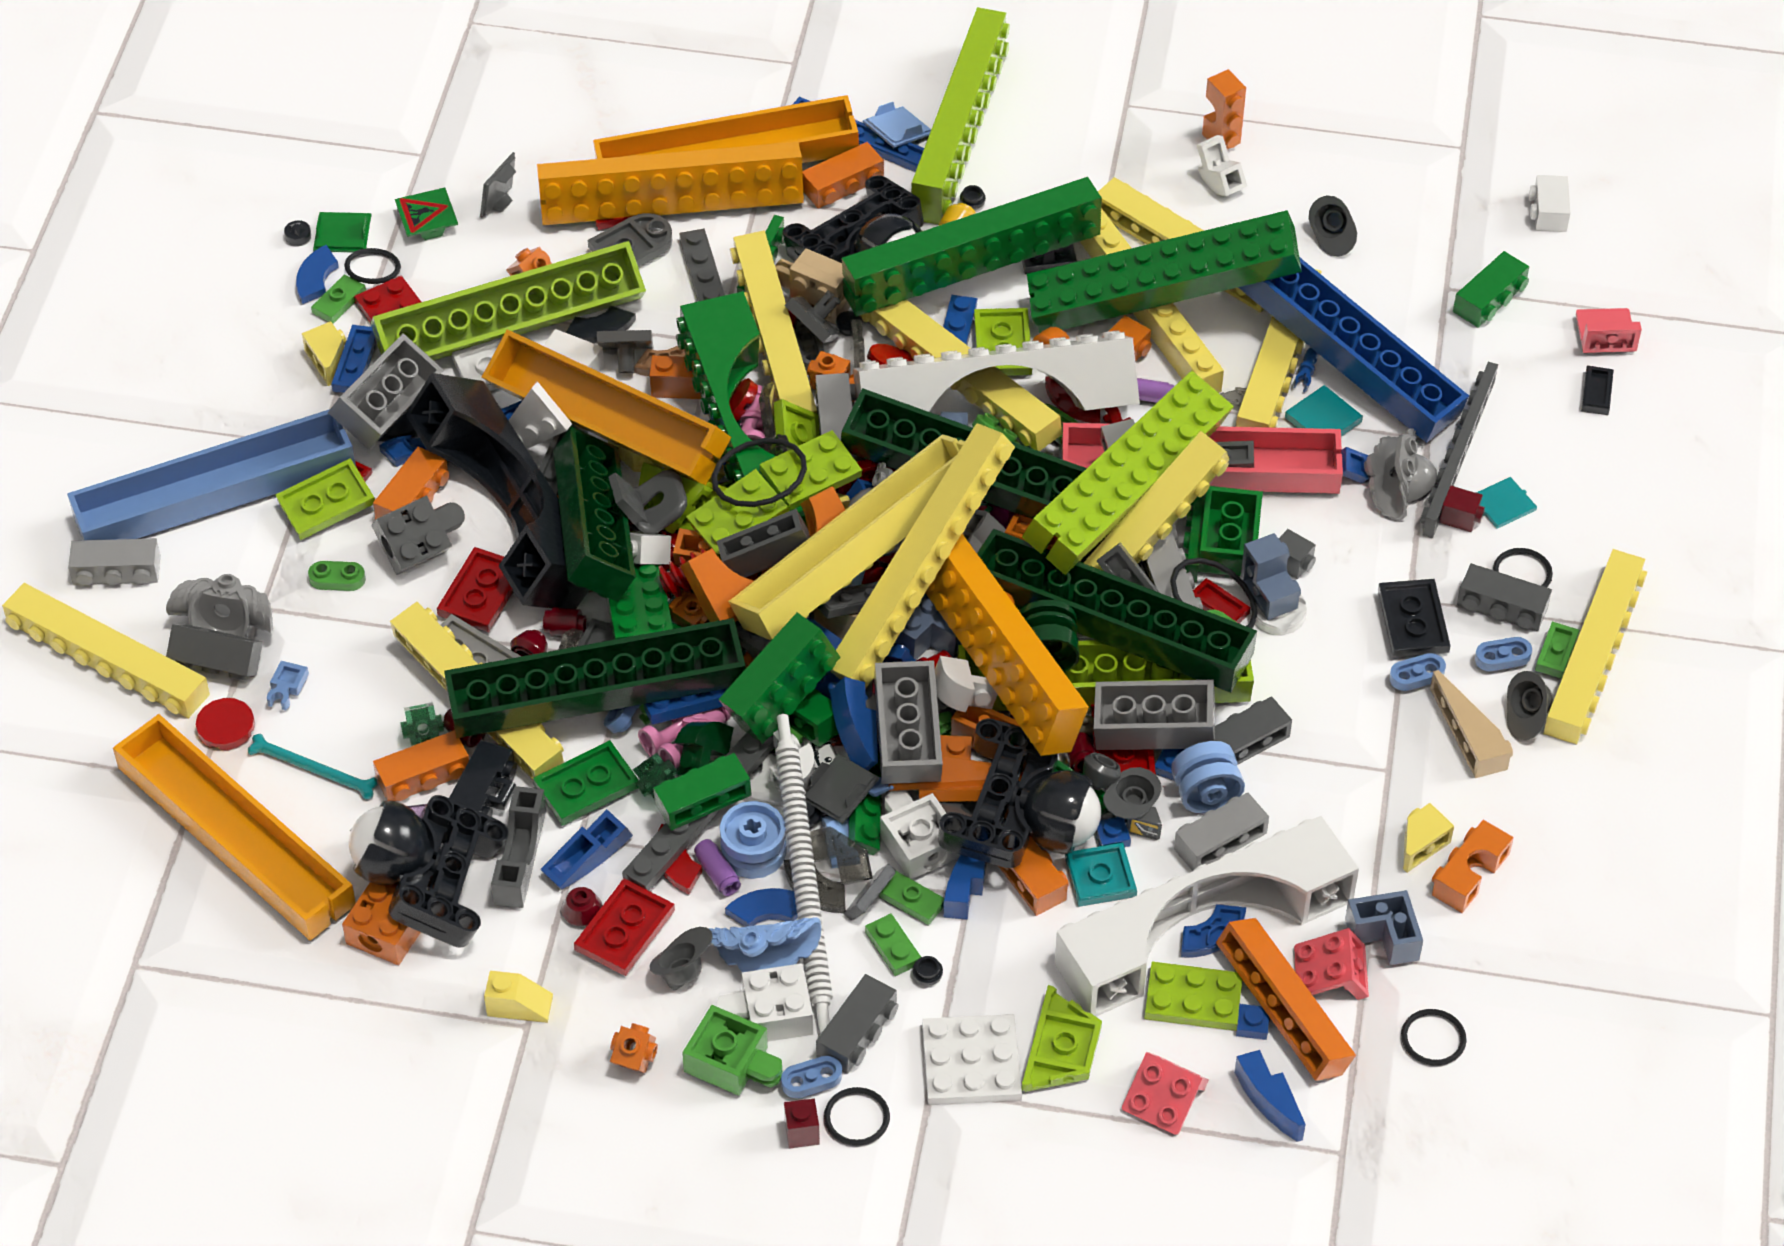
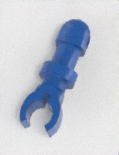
[1292,347,1319,393]

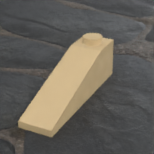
[1430,670,1513,779]

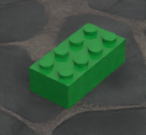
[606,564,673,640]
[718,612,841,744]

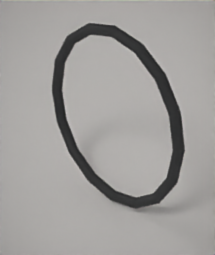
[711,438,807,507]
[1170,558,1258,628]

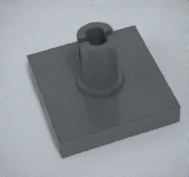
[784,290,841,343]
[597,330,654,373]

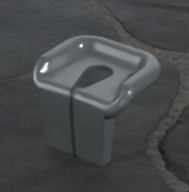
[608,470,687,534]

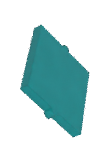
[1476,476,1537,529]

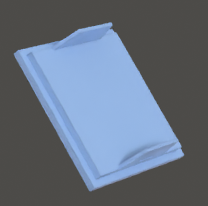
[862,101,931,148]

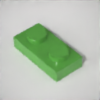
[1535,621,1580,679]
[865,913,921,977]

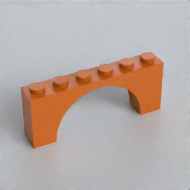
[680,486,845,622]

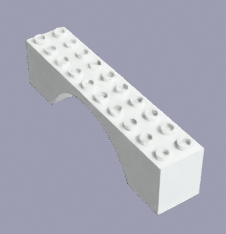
[853,331,1140,412]
[1054,815,1359,1017]

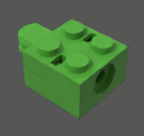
[682,1005,783,1096]

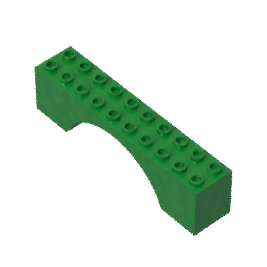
[676,291,807,526]

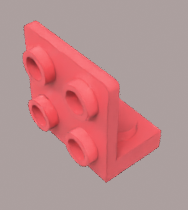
[1575,308,1642,353]
[1294,928,1369,1000]
[1122,1052,1209,1135]

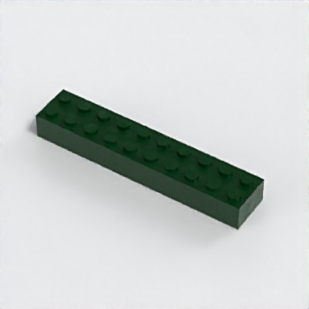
[841,388,1109,544]
[977,528,1257,693]
[444,618,746,738]

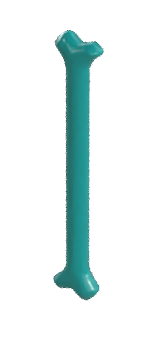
[248,733,378,799]

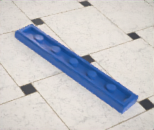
[792,96,924,172]

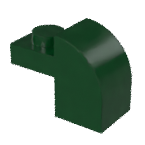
[675,721,734,776]

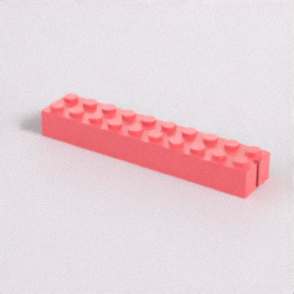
[1062,423,1343,494]

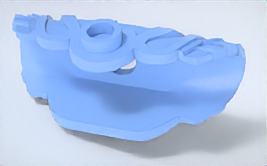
[709,917,822,972]

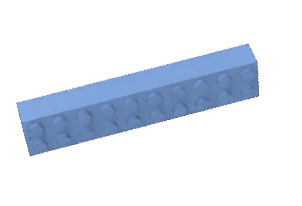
[67,409,356,540]

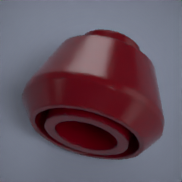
[510,630,548,656]
[561,887,603,926]

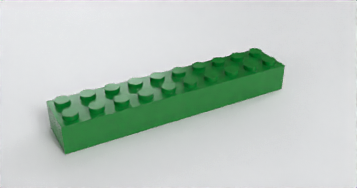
[842,176,1102,316]
[1027,210,1302,333]

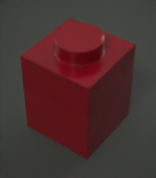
[1440,485,1485,532]
[784,1098,820,1149]

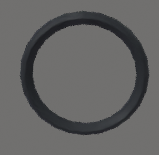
[344,248,401,284]
[1493,548,1553,587]
[1401,1009,1467,1066]
[824,1087,890,1146]

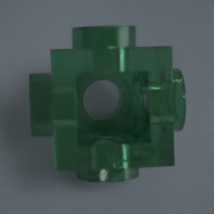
[400,702,444,746]
[632,753,679,801]

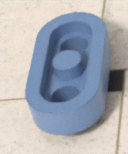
[1475,637,1532,671]
[1389,653,1446,691]
[604,704,641,733]
[781,1056,842,1098]

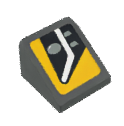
[1126,807,1162,840]

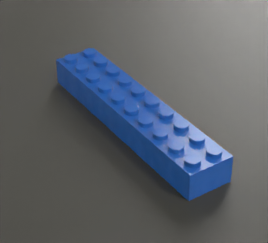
[1238,257,1469,443]

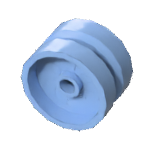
[1171,741,1245,813]
[719,801,786,879]

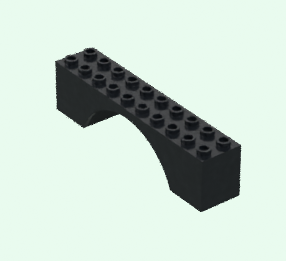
[405,373,589,609]

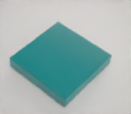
[1285,385,1363,436]
[1065,842,1138,907]

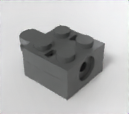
[371,496,465,575]

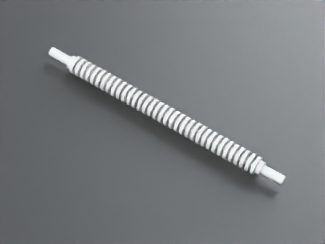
[775,714,833,1035]

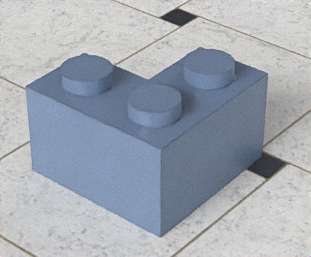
[1241,533,1301,620]
[893,594,962,660]
[1345,890,1424,965]

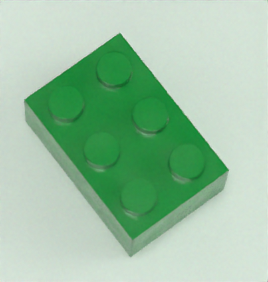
[1198,486,1263,576]

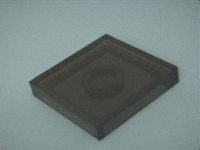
[759,383,777,452]

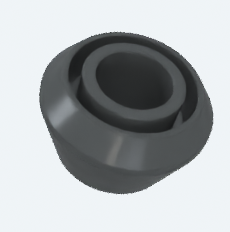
[1082,753,1121,791]

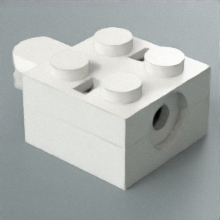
[880,790,960,879]
[716,963,813,1042]

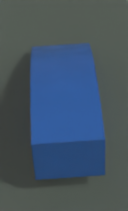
[830,677,878,771]
[540,809,633,890]
[944,839,986,920]
[1234,1050,1306,1142]

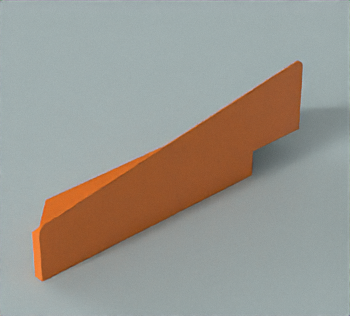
[889,756,1023,802]

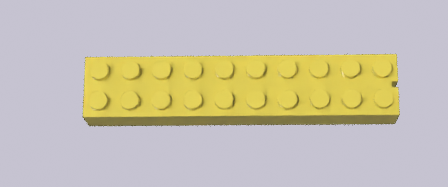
[728,434,965,640]

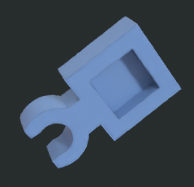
[267,660,309,710]

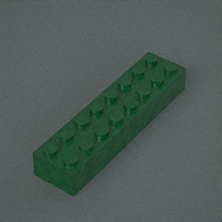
[553,426,636,602]

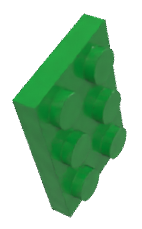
[533,740,640,826]

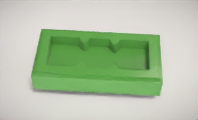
[311,274,366,324]
[879,871,944,925]

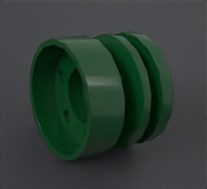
[1019,600,1080,673]

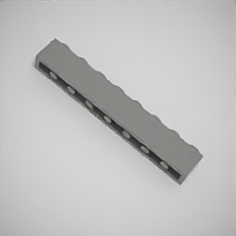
[1100,419,1203,609]

